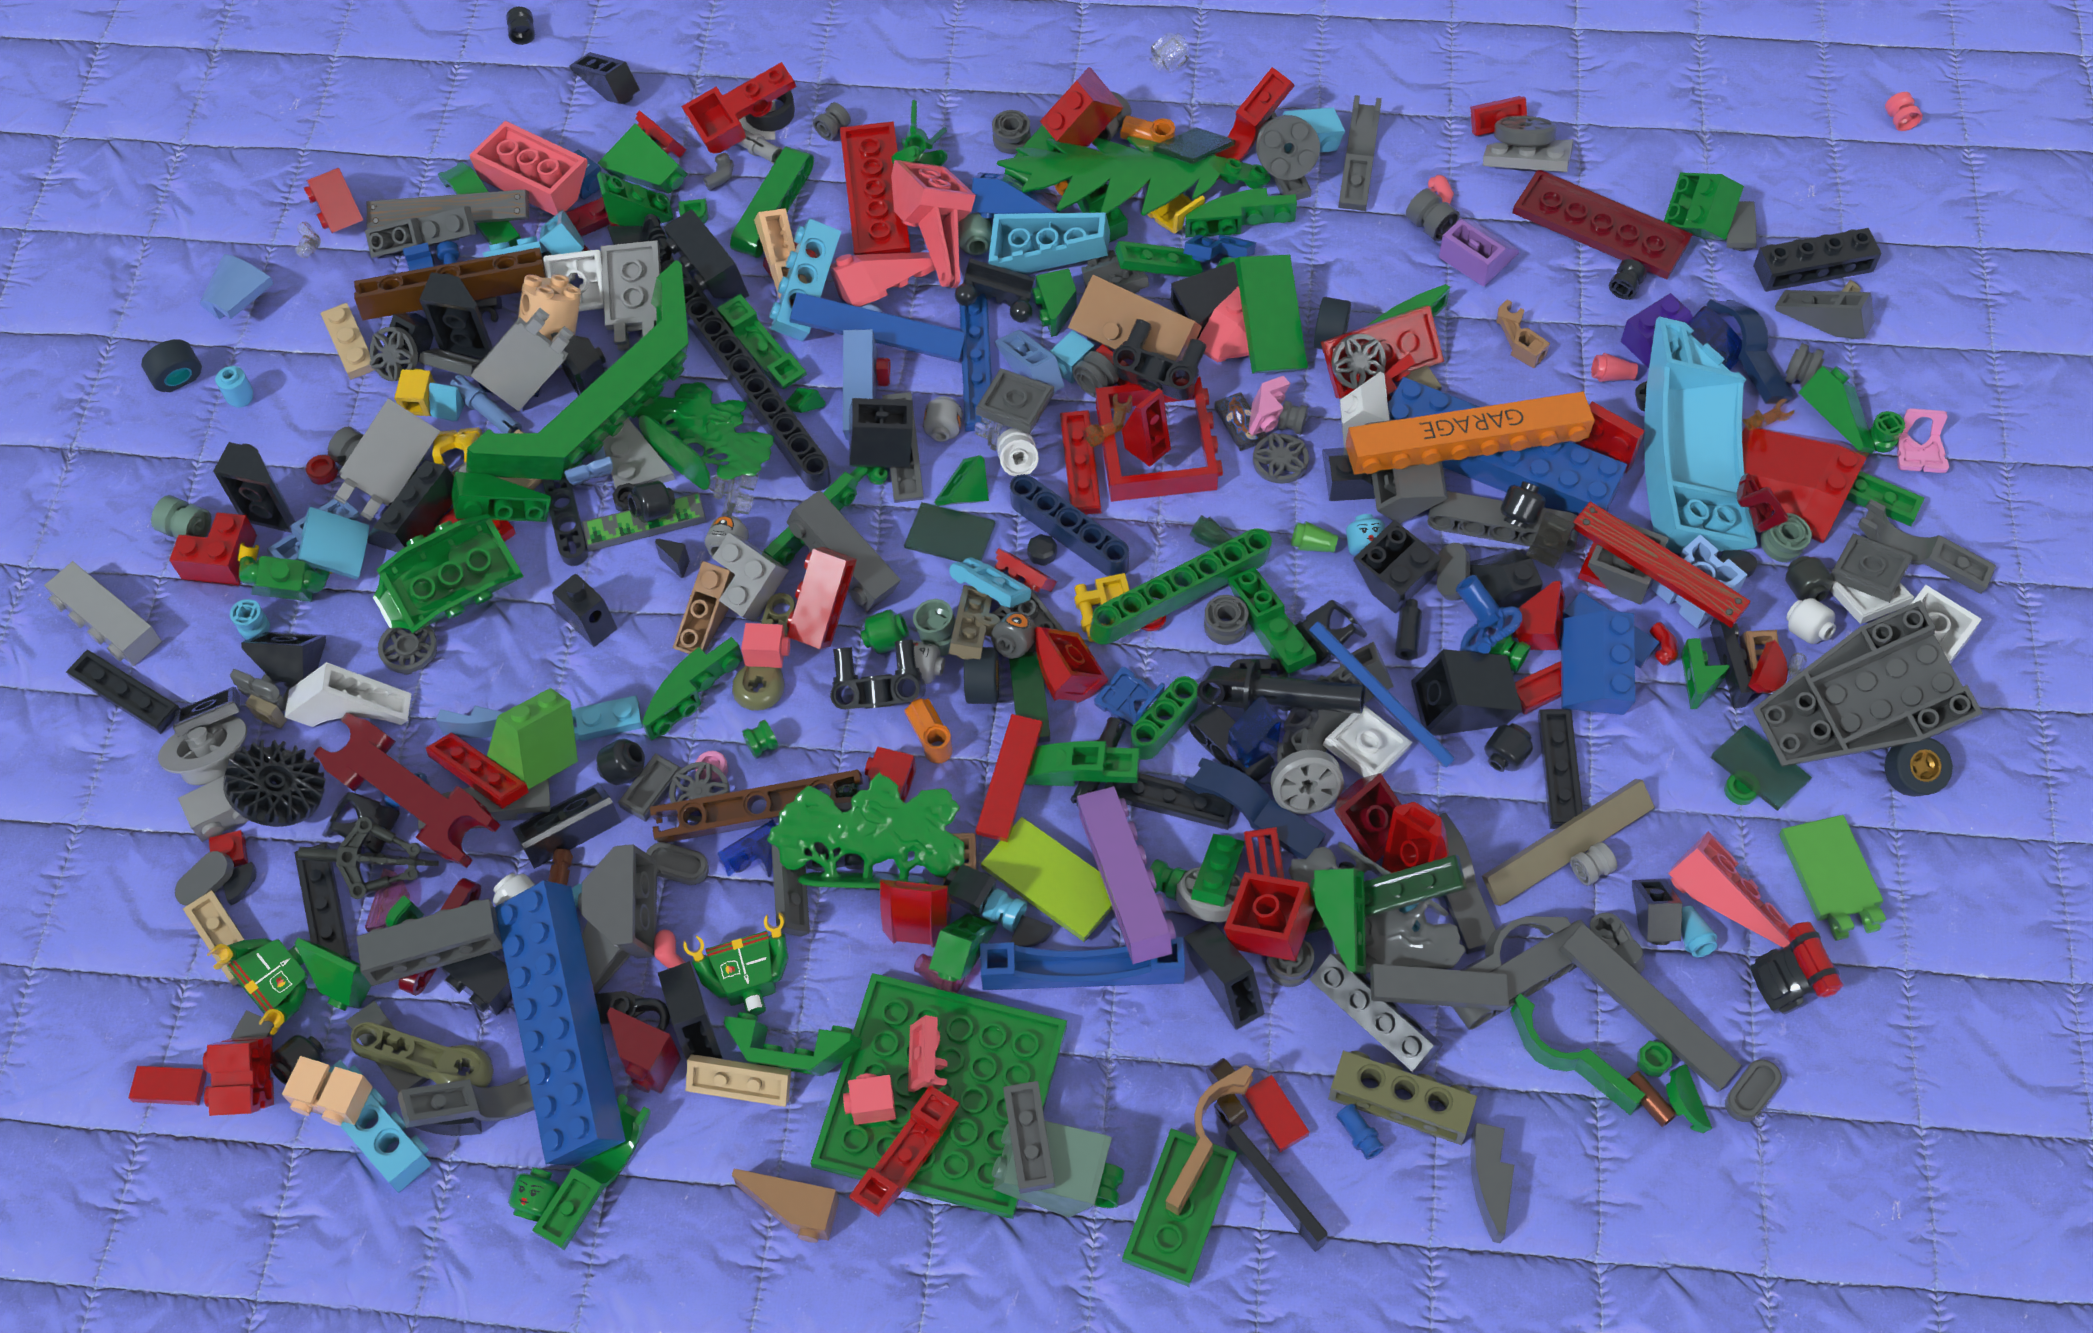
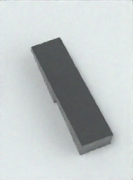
[882,392,924,503]

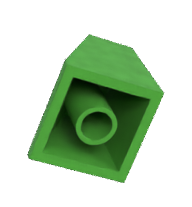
[487,688,578,790]

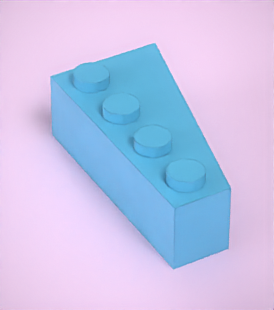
[988,213,1110,274]

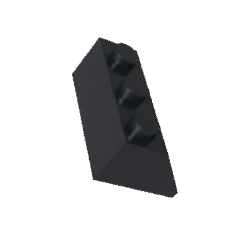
[664,209,749,298]
[419,272,493,360]
[213,442,296,533]
[367,460,454,553]

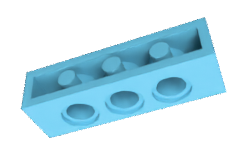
[769,218,841,341]
[328,1060,432,1193]

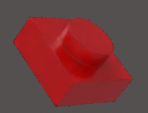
[209,830,248,867]

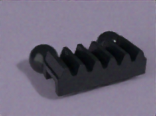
[955,258,1035,323]

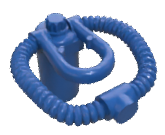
[1456,575,1522,654]

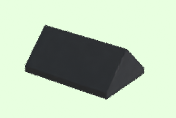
[512,783,621,869]

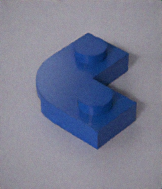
[1183,235,1256,262]

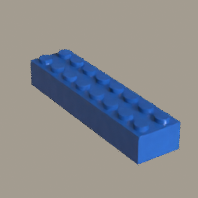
[1388,377,1627,516]
[495,880,626,1166]

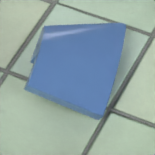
[199,254,274,320]

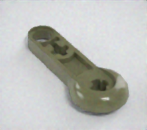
[732,593,795,711]
[351,1022,494,1087]

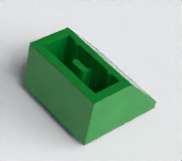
[1664,172,1744,240]

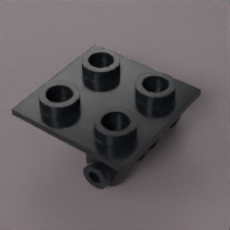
[607,214,674,264]

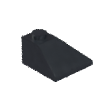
[551,332,606,396]
[1322,447,1375,501]
[1470,550,1543,608]
[241,632,326,687]

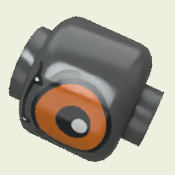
[991,612,1036,659]

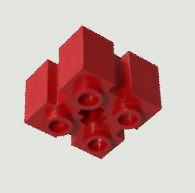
[203,1036,274,1116]

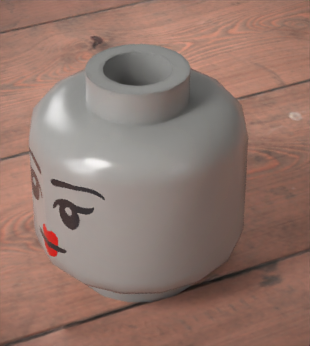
[907,640,945,684]

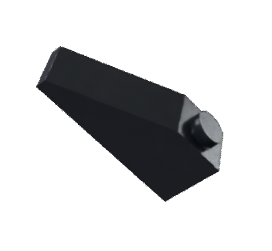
[569,52,640,104]

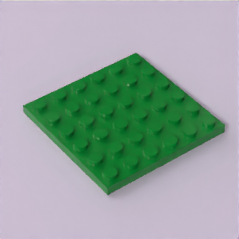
[810,973,1067,1219]

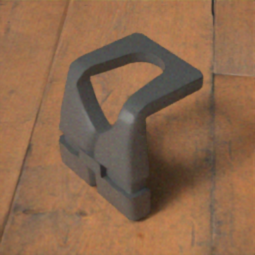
[230,669,292,712]

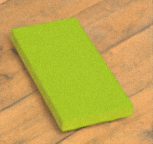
[981,817,1113,942]

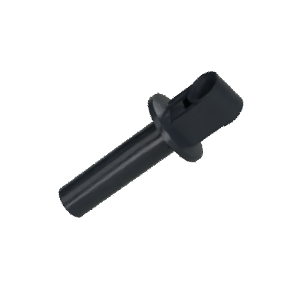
[1197,659,1365,719]

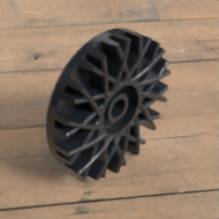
[223,740,326,827]

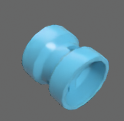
[230,599,270,640]
[982,888,1027,932]

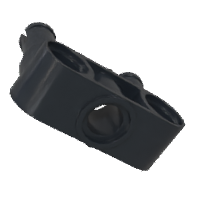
[1112,319,1206,400]
[830,640,926,709]

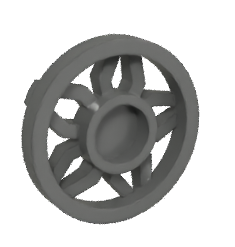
[370,327,418,381]
[1332,334,1386,389]
[1253,433,1309,484]
[378,626,437,675]
[669,762,730,822]

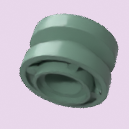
[1760,513,1812,562]

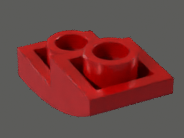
[1384,353,1415,402]

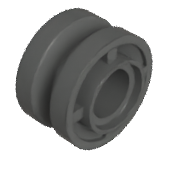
[992,110,1031,154]
[1785,343,1825,388]
[1073,351,1119,398]
[1204,595,1248,645]

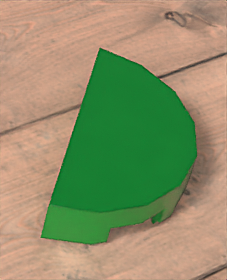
[1666,1064,1712,1133]

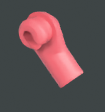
[1428,175,1454,204]

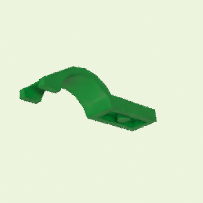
[438,162,521,247]
[1510,993,1645,1115]
[532,1094,651,1250]

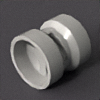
[1570,842,1617,886]

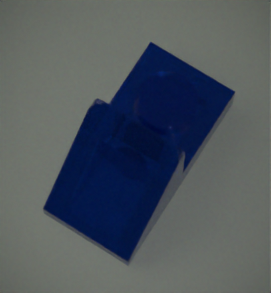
[717,819,777,878]

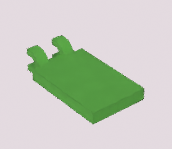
[1779,815,1887,941]

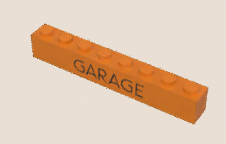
[1345,391,1594,475]

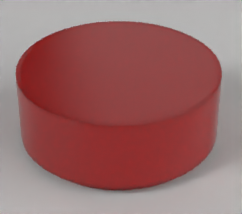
[306,455,338,485]

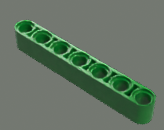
[1090,528,1272,645]

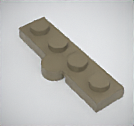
[949,585,1000,660]

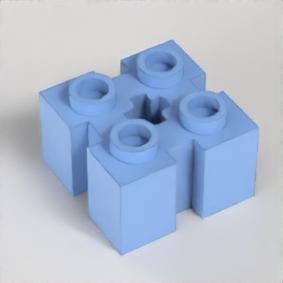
[1651,535,1747,629]

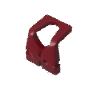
[1737,473,1789,533]

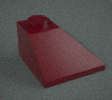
[1334,773,1402,862]

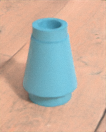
[1681,906,1718,958]

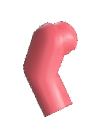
[654,929,686,969]

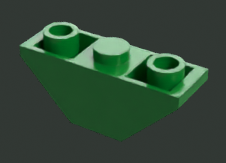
[597,171,674,226]

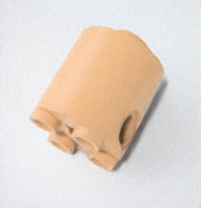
[518,274,581,341]

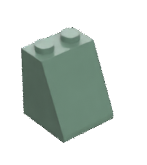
[992,1121,1112,1218]

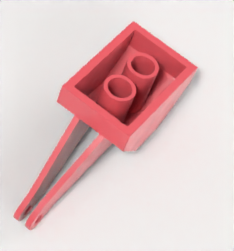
[891,160,976,288]

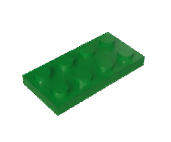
[1122,1128,1237,1287]

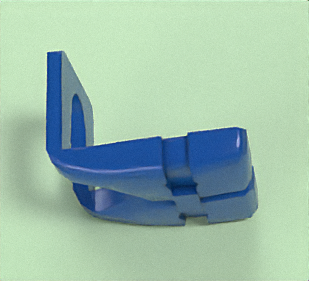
[1094,667,1165,726]

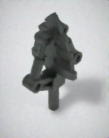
[298,817,439,899]

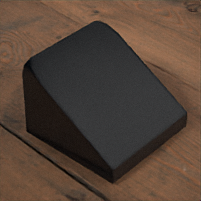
[655,538,690,578]

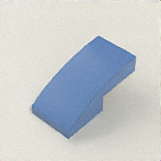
[436,706,504,738]

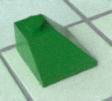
[295,938,372,1011]

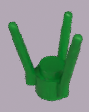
[901,100,947,154]

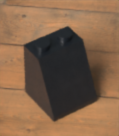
[1411,649,1522,736]

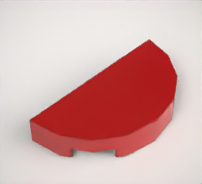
[1748,640,1788,693]

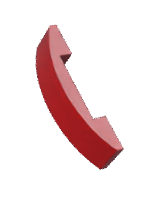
[849,1085,959,1217]

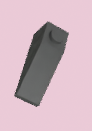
[1775,290,1875,339]

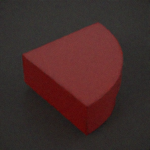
[876,357,891,387]

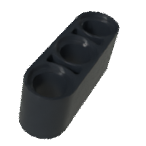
[1188,705,1275,782]

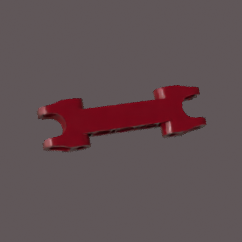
[313,712,501,868]

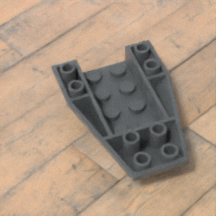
[1753,600,1983,767]

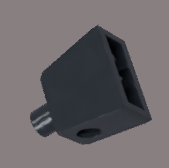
[552,574,617,647]

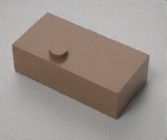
[1068,275,1202,362]

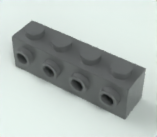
[786,490,901,612]
[357,899,503,986]

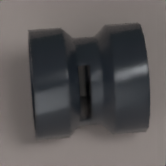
[506,6,535,45]
[1609,259,1647,300]

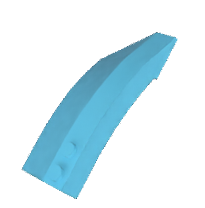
[1644,317,1757,554]

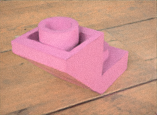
[1248,375,1291,436]

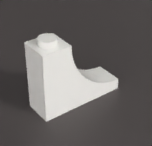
[285,662,411,727]

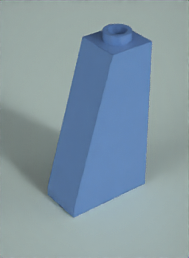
[843,329,878,440]

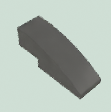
[1470,1123,1514,1243]

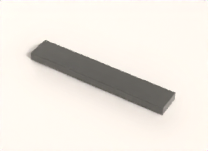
[1559,924,1742,1092]

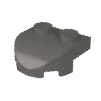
[1081,250,1149,293]

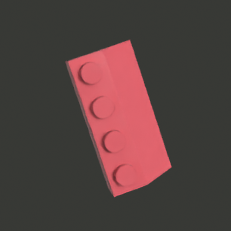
[469,121,588,215]

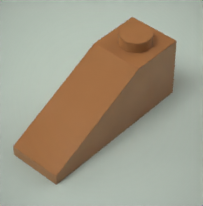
[732,1168,839,1243]

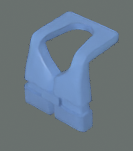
[564,447,613,486]

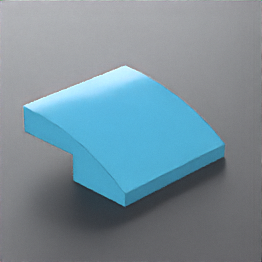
[297,507,369,580]

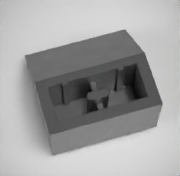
[1372,461,1448,524]

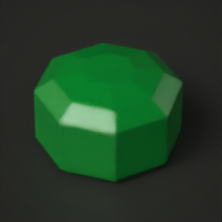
[1637,1041,1672,1077]

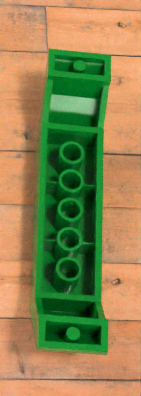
[466,260,689,480]

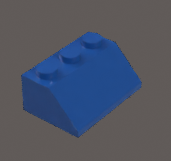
[1561,610,1636,715]

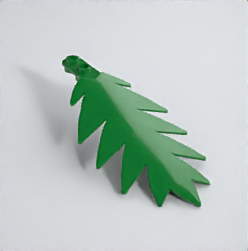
[997,136,1271,216]

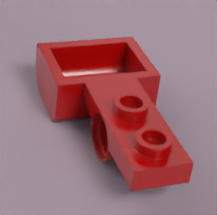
[681,62,797,154]

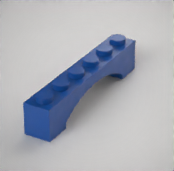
[980,937,1185,990]

